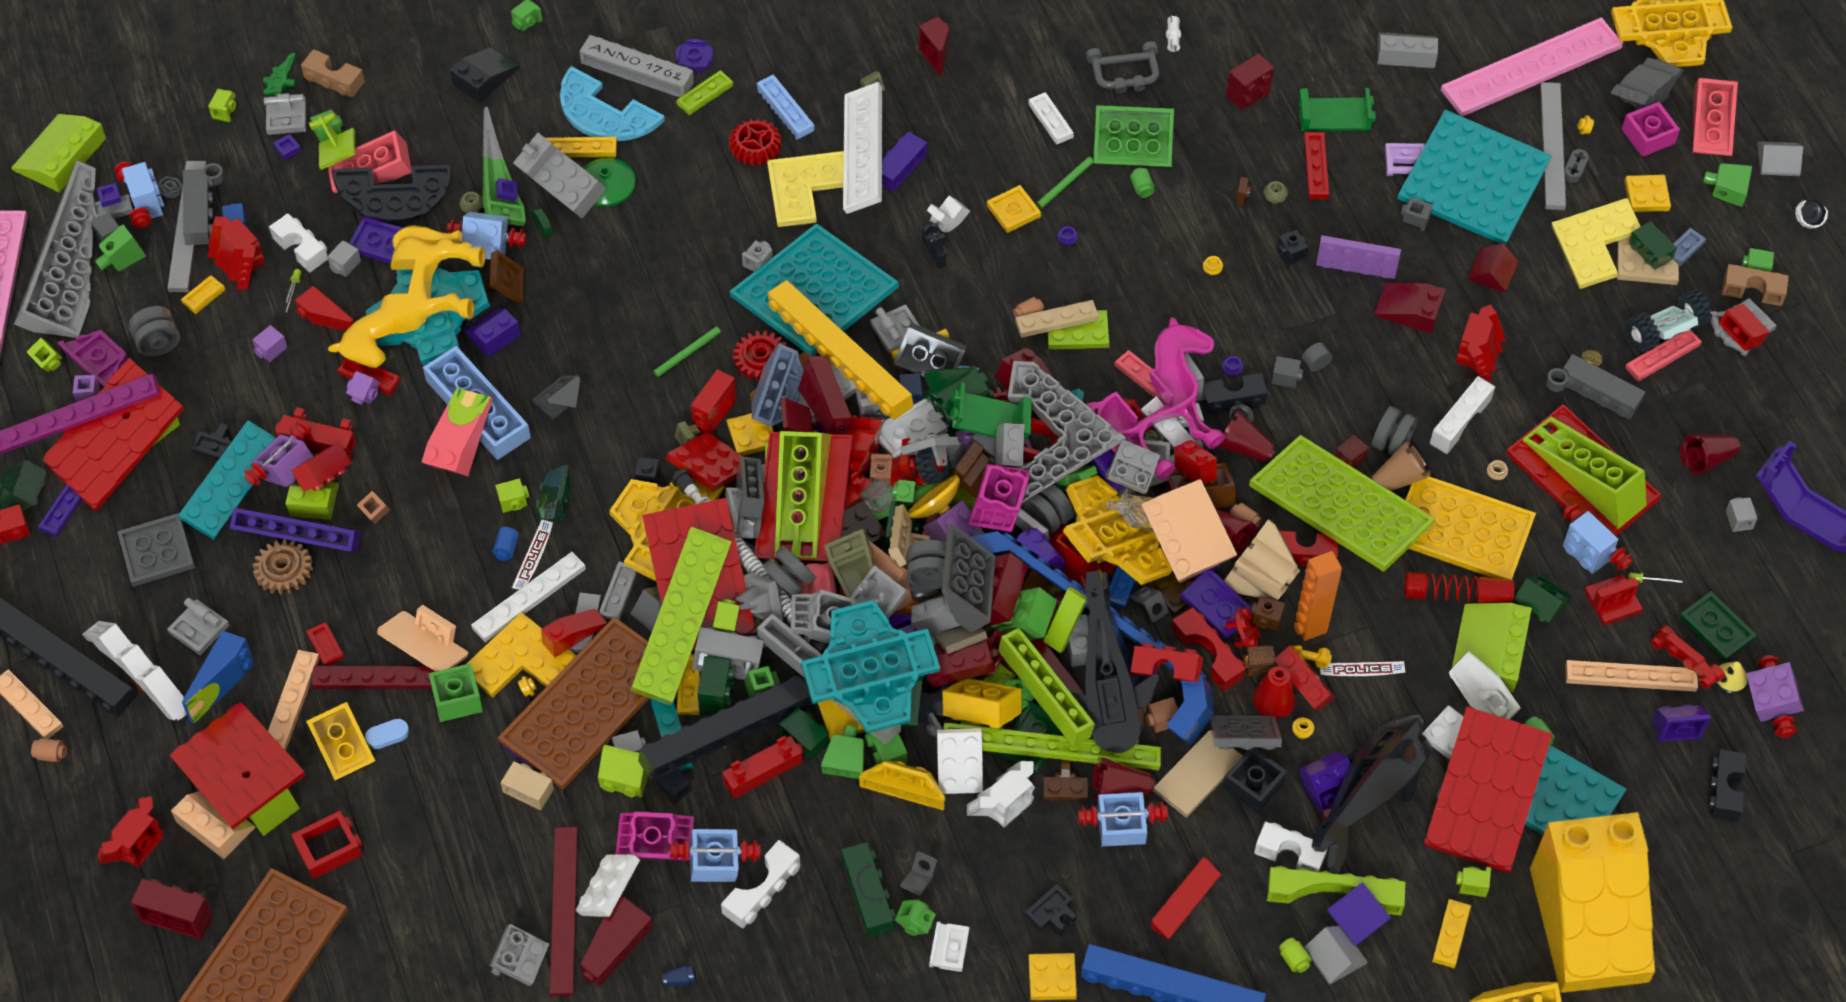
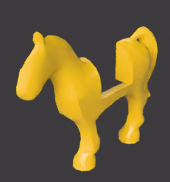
[328,225,485,368]

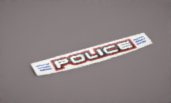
[512,520,553,590]
[1320,661,1405,676]

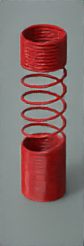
[1404,571,1514,604]

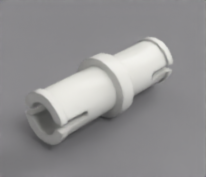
[1166,16,1181,52]

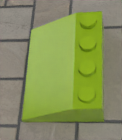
[12,114,106,193]
[1450,603,1532,693]

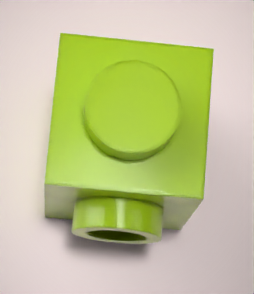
[495,478,529,513]
[712,599,739,632]

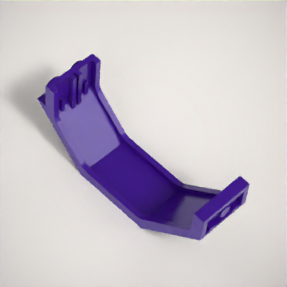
[1756,441,1846,552]

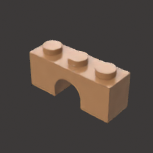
[301,49,365,98]
[1722,264,1789,306]

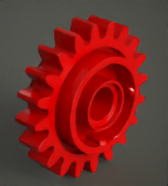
[733,331,786,382]

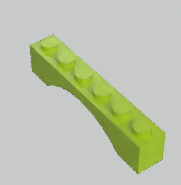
[1267,866,1405,916]

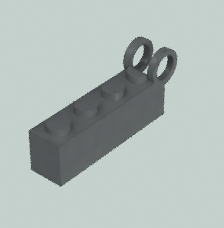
[736,457,764,538]

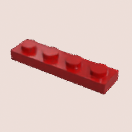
[1304,132,1329,199]

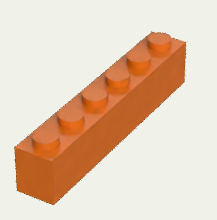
[1294,551,1342,641]

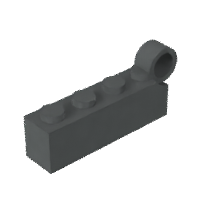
[183,163,224,245]
[1546,354,1645,420]

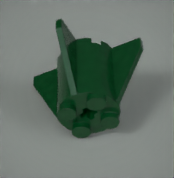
[922,366,995,437]

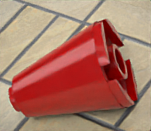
[1252,666,1296,719]

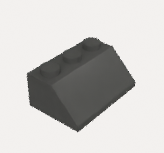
[893,323,966,376]

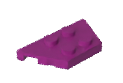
[57,330,128,388]

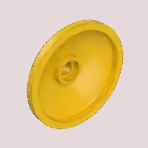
[908,475,960,518]

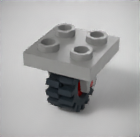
[900,434,959,485]

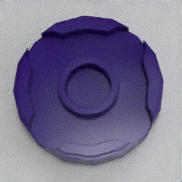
[675,39,713,72]

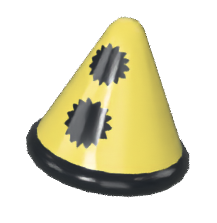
[1715,662,1749,695]

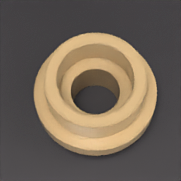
[1487,460,1508,480]

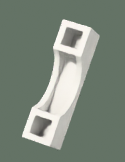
[1430,376,1495,454]
[721,840,800,929]

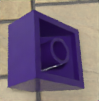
[464,308,520,357]
[1653,704,1711,742]

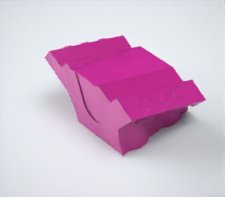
[968,464,1030,532]
[616,812,694,860]

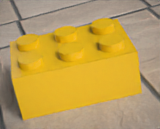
[943,678,1022,728]

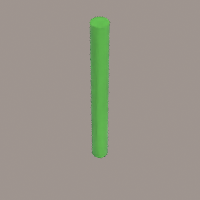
[1036,157,1094,209]
[653,326,721,377]

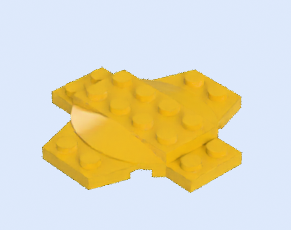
[1611,0,1732,67]
[1063,475,1173,585]
[610,477,735,581]

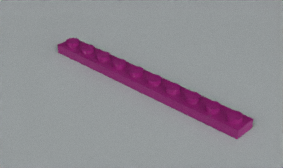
[0,374,160,455]

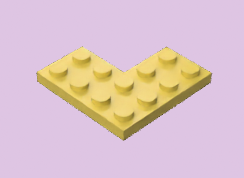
[767,151,844,227]
[1552,198,1641,289]

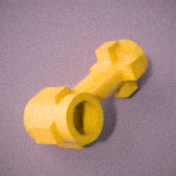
[1292,645,1332,669]

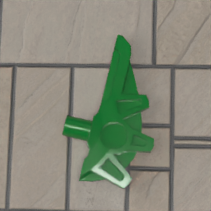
[263,53,297,96]

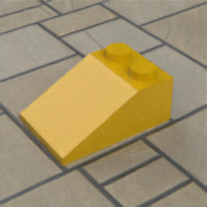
[307,702,375,780]

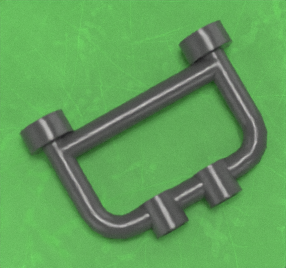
[1086,41,1159,94]

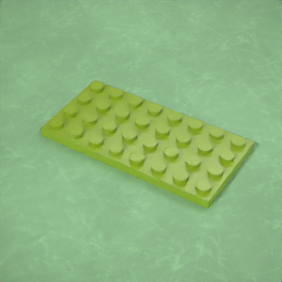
[1249,435,1435,572]

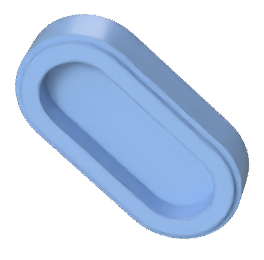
[365,719,409,749]

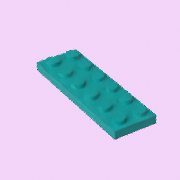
[178,420,276,540]

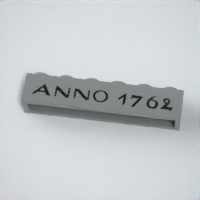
[580,35,694,97]

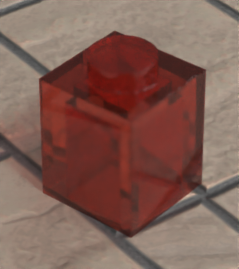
[1335,435,1369,468]

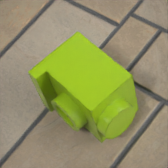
[208,89,236,123]
[27,338,62,372]
[1456,867,1491,897]

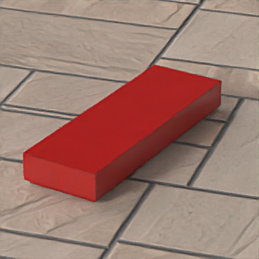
[337,358,401,396]

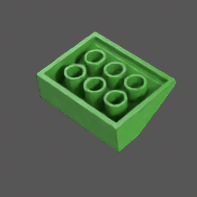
[1094,105,1174,167]

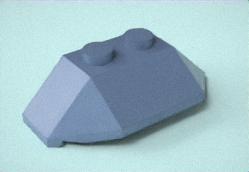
[751,343,803,427]

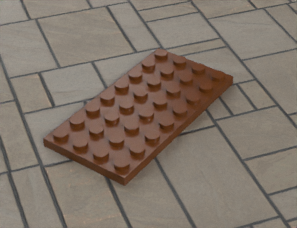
[498,617,650,790]
[179,868,348,1002]

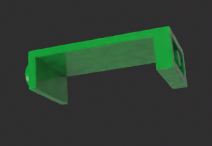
[1298,88,1375,131]
[950,382,1032,442]

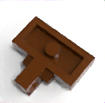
[1043,761,1088,801]

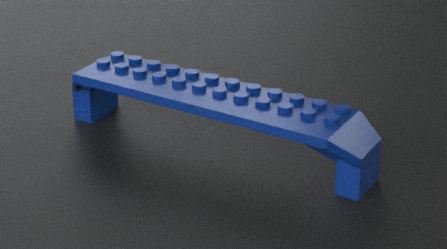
[970,531,1214,745]

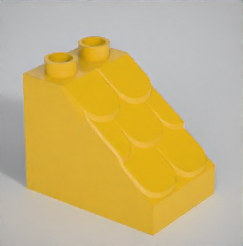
[1530,812,1655,993]

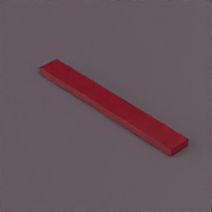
[550,827,578,997]

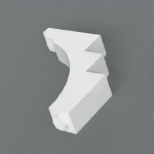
[82,621,186,720]

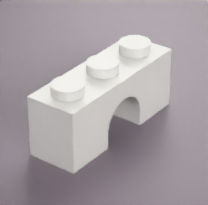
[269,213,328,273]
[1254,822,1328,872]

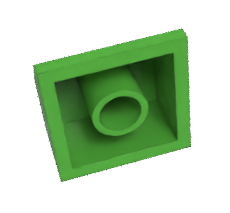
[429,663,483,722]

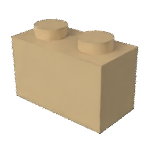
[500,762,554,810]

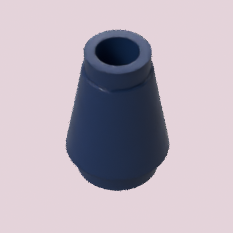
[662,963,697,986]

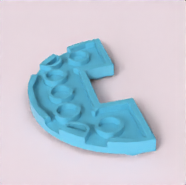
[560,66,665,141]

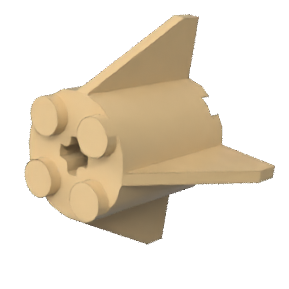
[1224,519,1300,601]

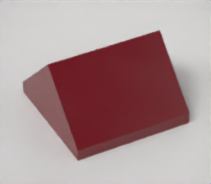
[1468,243,1519,293]

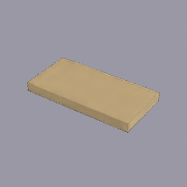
[1153,730,1243,818]

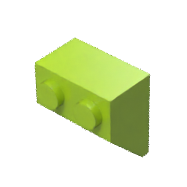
[286,480,339,520]
[598,745,649,797]

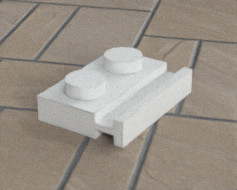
[929,922,969,972]

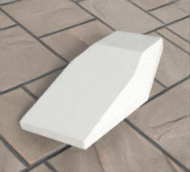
[1449,651,1520,720]

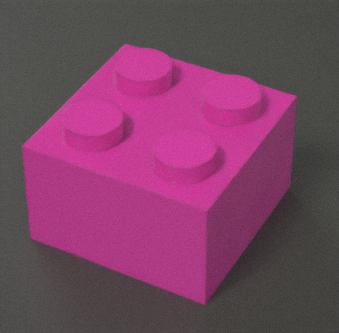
[1622,102,1680,157]

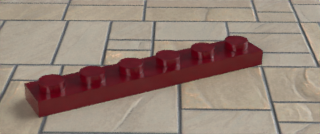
[312,666,435,689]

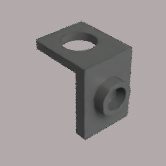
[1130,585,1169,623]
[926,712,957,740]
[900,851,938,896]

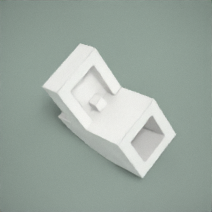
[927,196,970,232]

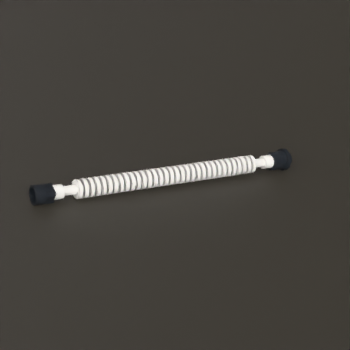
[672,470,829,655]

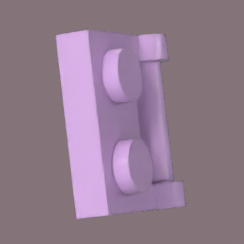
[1385,143,1425,176]

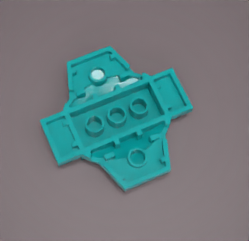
[366,266,490,365]
[801,600,940,734]

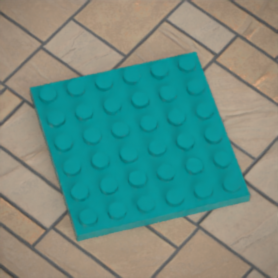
[1397,110,1552,246]
[730,223,899,357]

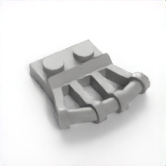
[1710,298,1776,357]

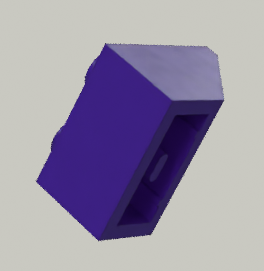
[1299,751,1351,814]

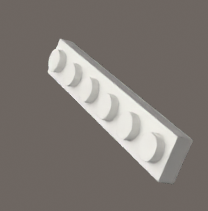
[471,552,586,643]

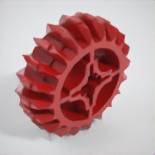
[729,118,782,167]

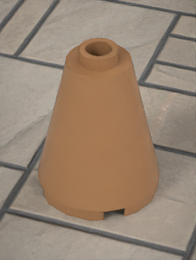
[1371,441,1431,491]

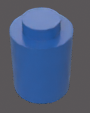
[492,527,519,561]

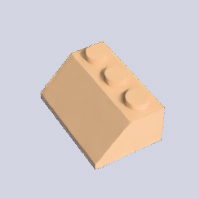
[171,791,255,859]

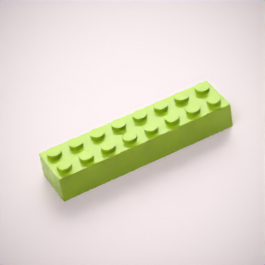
[630,527,732,706]

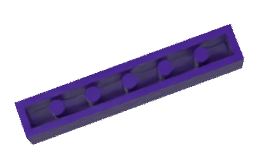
[230,508,362,552]

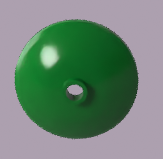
[583,157,636,207]

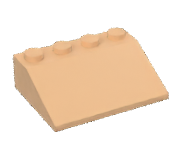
[1141,479,1237,583]

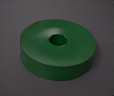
[531,207,553,239]

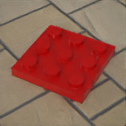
[666,432,744,492]

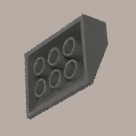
[942,523,996,633]

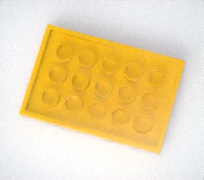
[1405,477,1536,580]

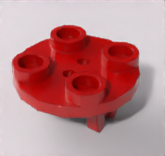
[1225,607,1260,650]

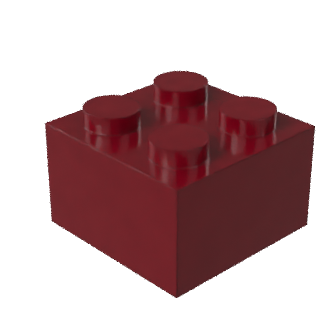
[1226,53,1274,110]

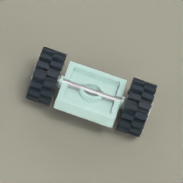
[1625,290,1713,352]

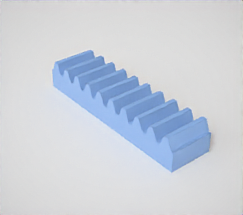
[757,75,814,140]

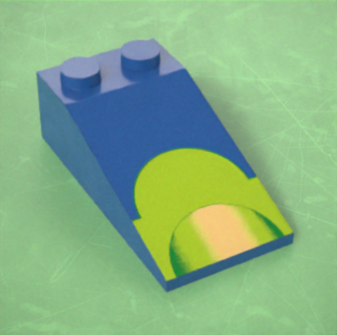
[182,631,254,724]

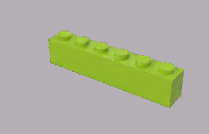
[998,628,1095,747]

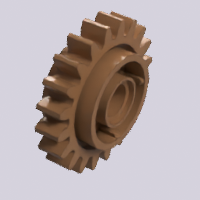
[253,539,313,595]

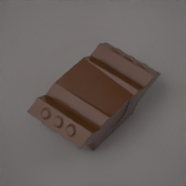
[947,441,993,510]

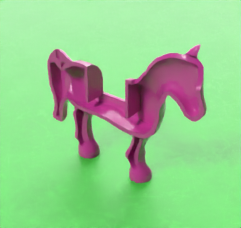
[1086,317,1225,480]

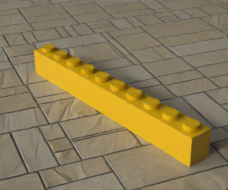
[768,280,914,420]

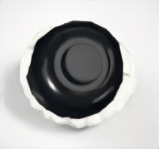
[1795,199,1828,229]

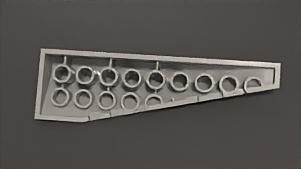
[14,161,96,338]

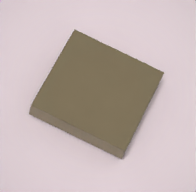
[933,626,987,654]

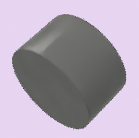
[1302,342,1333,372]

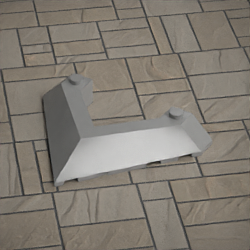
[1008,361,1126,503]

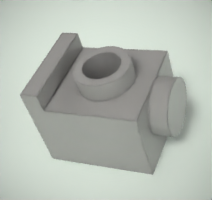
[742,241,773,272]

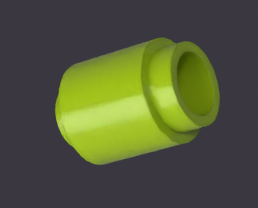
[1279,938,1311,973]

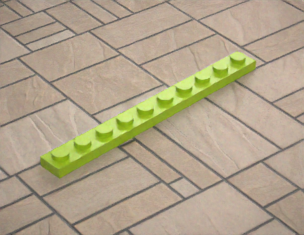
[943,723,1161,770]

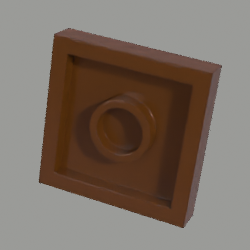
[485,250,524,303]

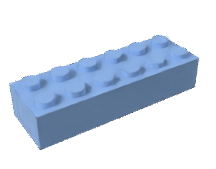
[423,346,531,460]

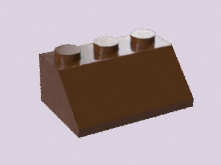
[1166,463,1235,509]

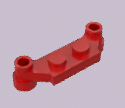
[1650,625,1725,689]

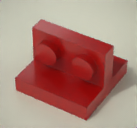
[890,438,926,490]
[1584,574,1643,626]

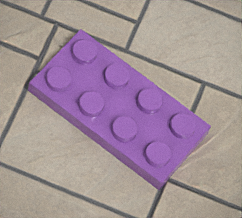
[1316,236,1401,279]

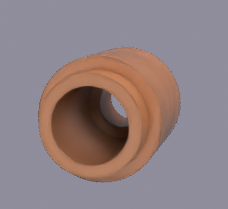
[1013,297,1044,318]
[1230,503,1262,528]
[31,738,67,762]

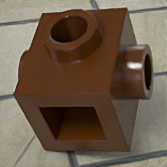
[1251,596,1285,631]

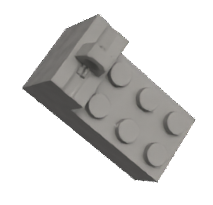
[514,133,607,218]

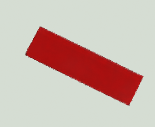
[1150,857,1221,940]

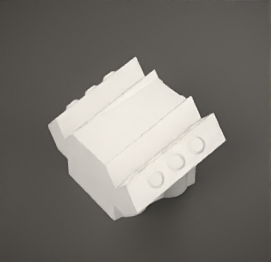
[967,761,1035,827]

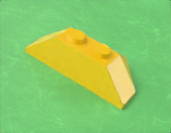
[859,760,945,810]
[1469,982,1561,1002]

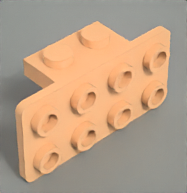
[377,605,468,672]

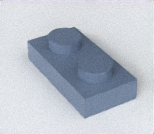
[1673,228,1706,266]

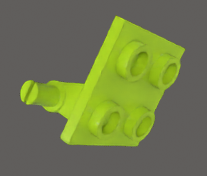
[309,112,355,170]

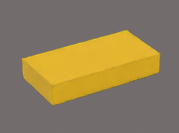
[181,275,225,314]

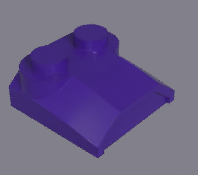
[1016,528,1065,572]

